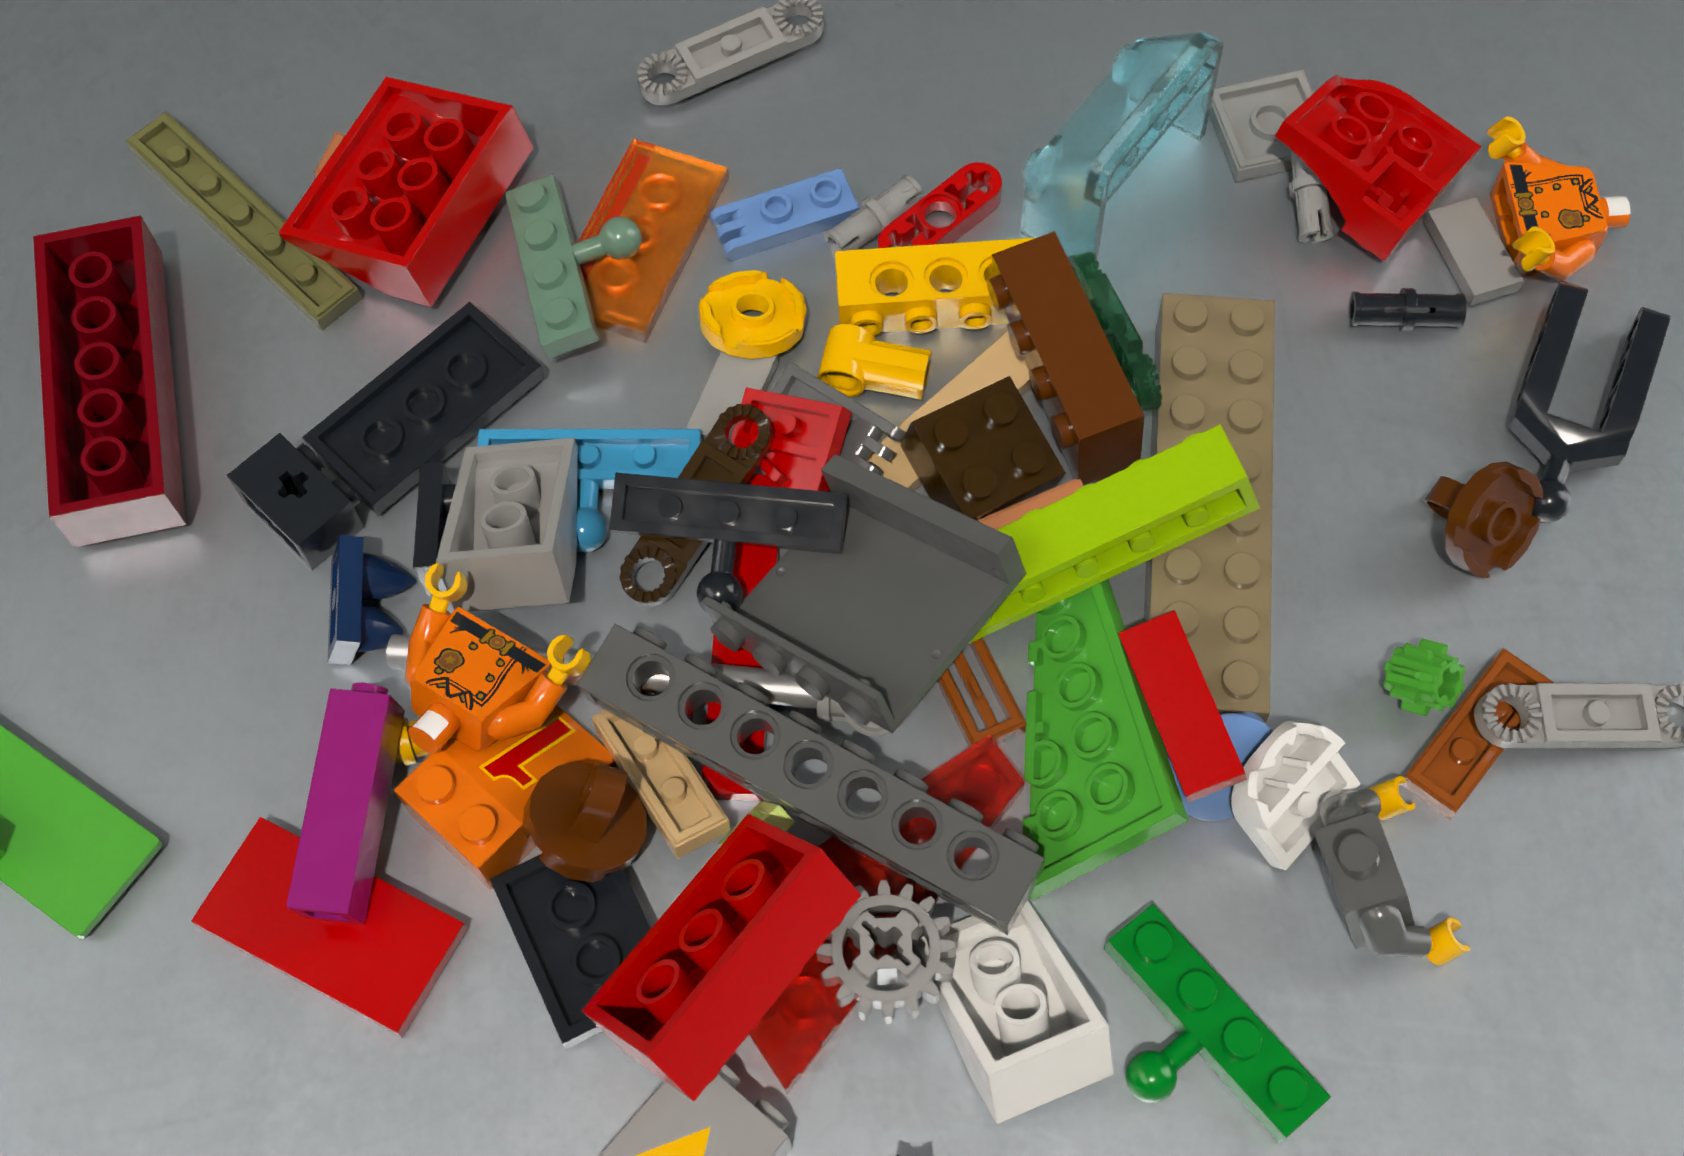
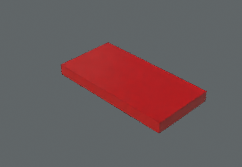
[191,817,468,1038]

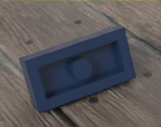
[327,535,416,665]

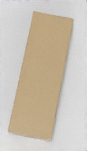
[591,692,731,859]

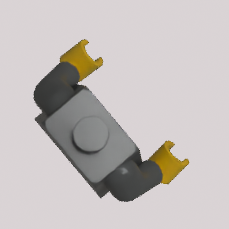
[1314,776,1471,966]

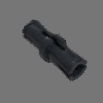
[1349,288,1466,332]

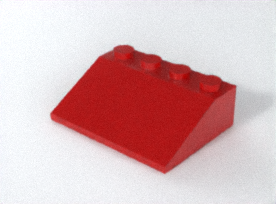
[278,77,533,307]

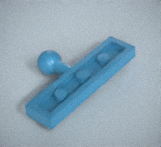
[477,429,703,553]

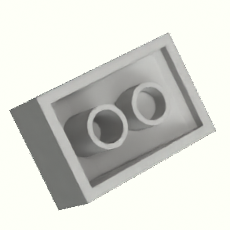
[436,437,578,612]

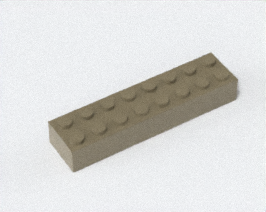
[1144,293,1275,723]

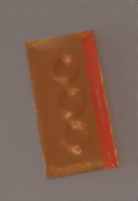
[577,138,729,343]

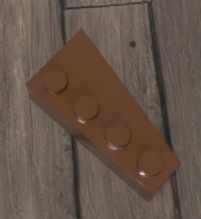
[986,231,1145,485]

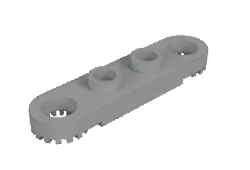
[637,0,824,105]
[1474,683,1684,748]

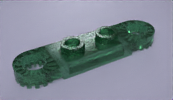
[1068,251,1162,413]

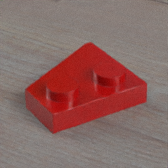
[730,387,852,492]

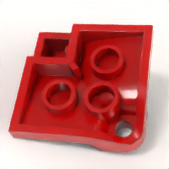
[1275,75,1482,261]

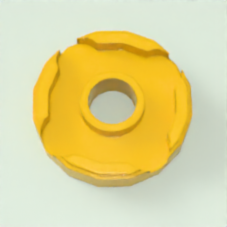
[698,270,807,359]

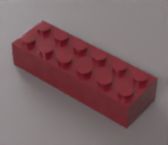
[33,215,186,548]

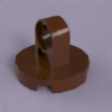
[1424,461,1543,578]
[523,762,647,882]

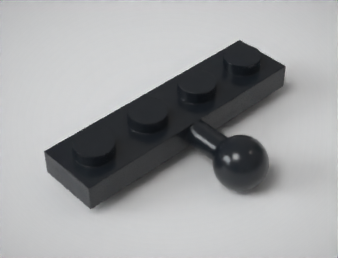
[609,472,848,614]

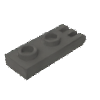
[771,361,906,475]

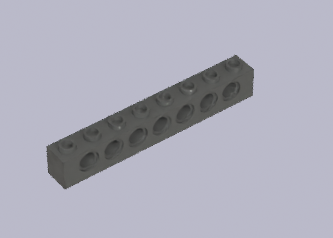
[576,623,1045,935]

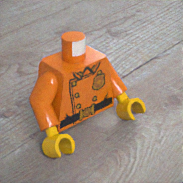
[1487,116,1630,281]
[405,563,591,754]

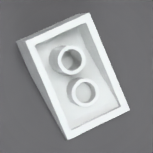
[913,899,1114,1124]

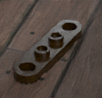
[619,404,773,606]

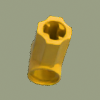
[817,324,932,400]

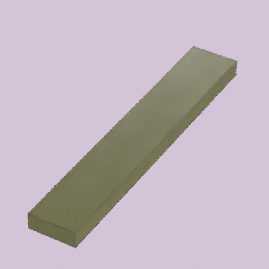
[125,112,363,331]

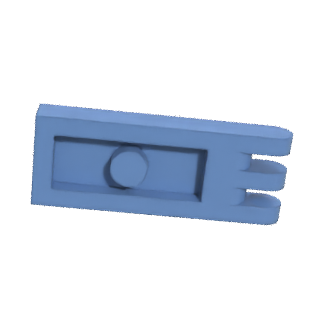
[709,168,860,260]

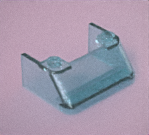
[1021,32,1224,274]

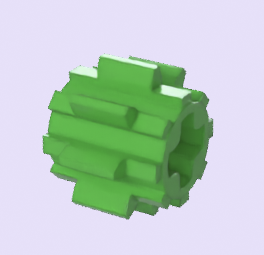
[1383,638,1466,716]

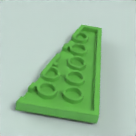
[1022,579,1189,900]

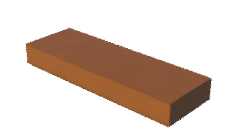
[1402,648,1554,820]

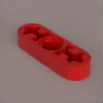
[878,162,1002,248]

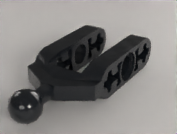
[1509,280,1670,523]

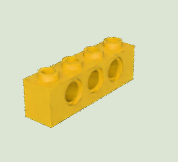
[835,237,1037,336]

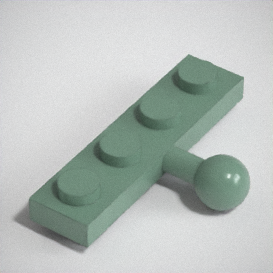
[505,174,642,359]

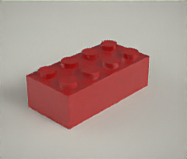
[581,814,861,1102]

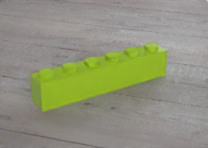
[968,424,1260,644]

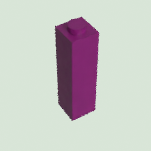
[286,683,405,924]

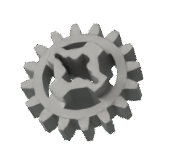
[817,880,956,1024]

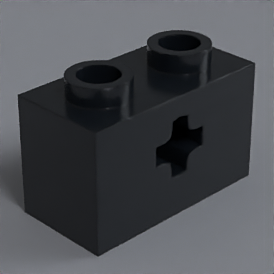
[227,433,364,571]

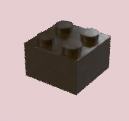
[900,376,1066,521]

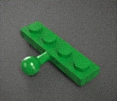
[1104,904,1331,1144]

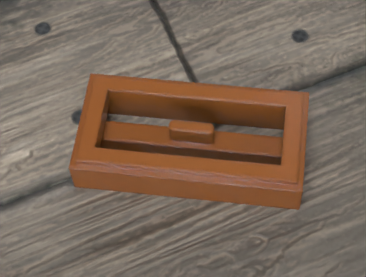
[937,638,1027,755]

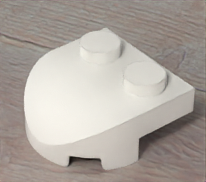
[1231,721,1361,870]

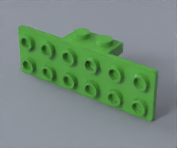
[0,725,163,939]

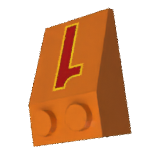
[394,705,617,891]

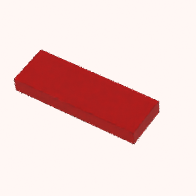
[1118,610,1247,803]

